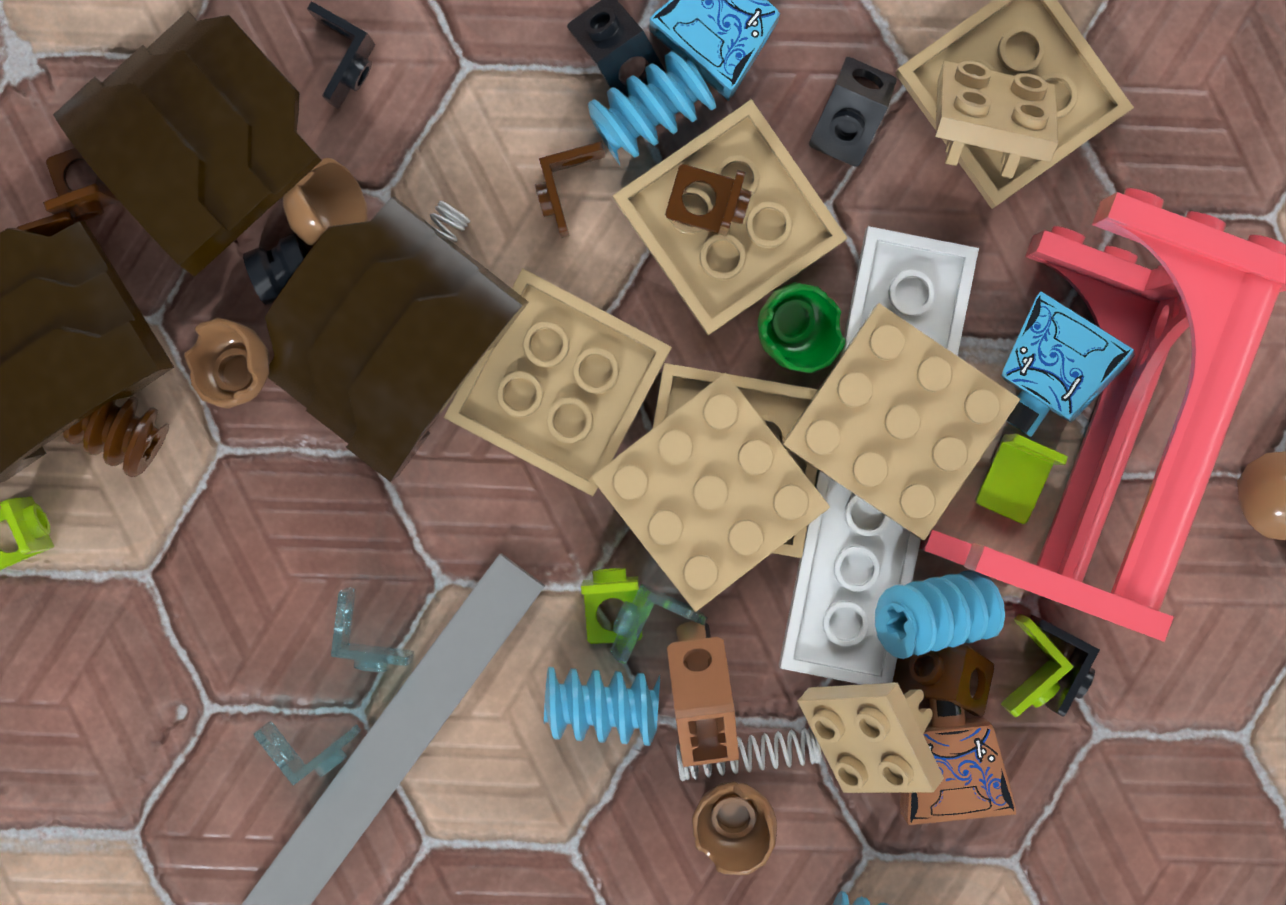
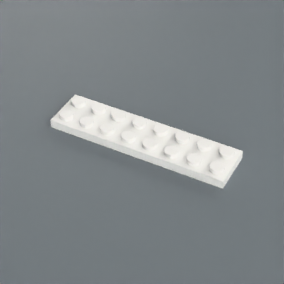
[779,226,979,685]

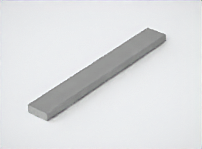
[241,553,545,905]

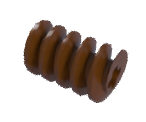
[63,396,169,477]

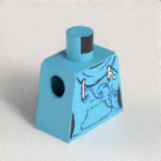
[649,0,780,101]
[1001,291,1135,437]

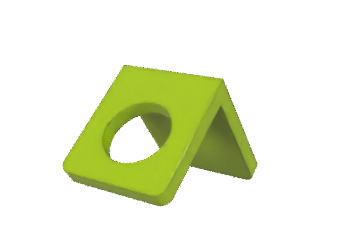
[975,434,1068,524]
[0,496,54,570]
[581,568,643,644]
[1001,614,1073,718]

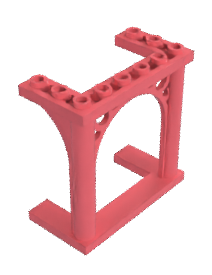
[919,188,1286,642]

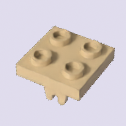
[935,60,1058,178]
[797,682,944,793]

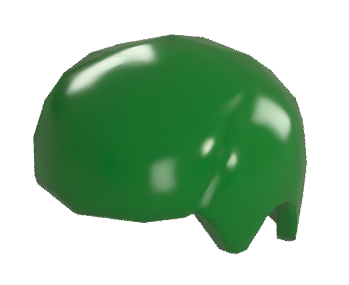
[757,283,846,373]

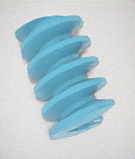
[588,51,716,166]
[875,570,1005,659]
[544,667,660,746]

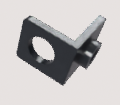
[567,0,666,97]
[307,1,375,109]
[809,57,897,167]
[1030,614,1100,717]

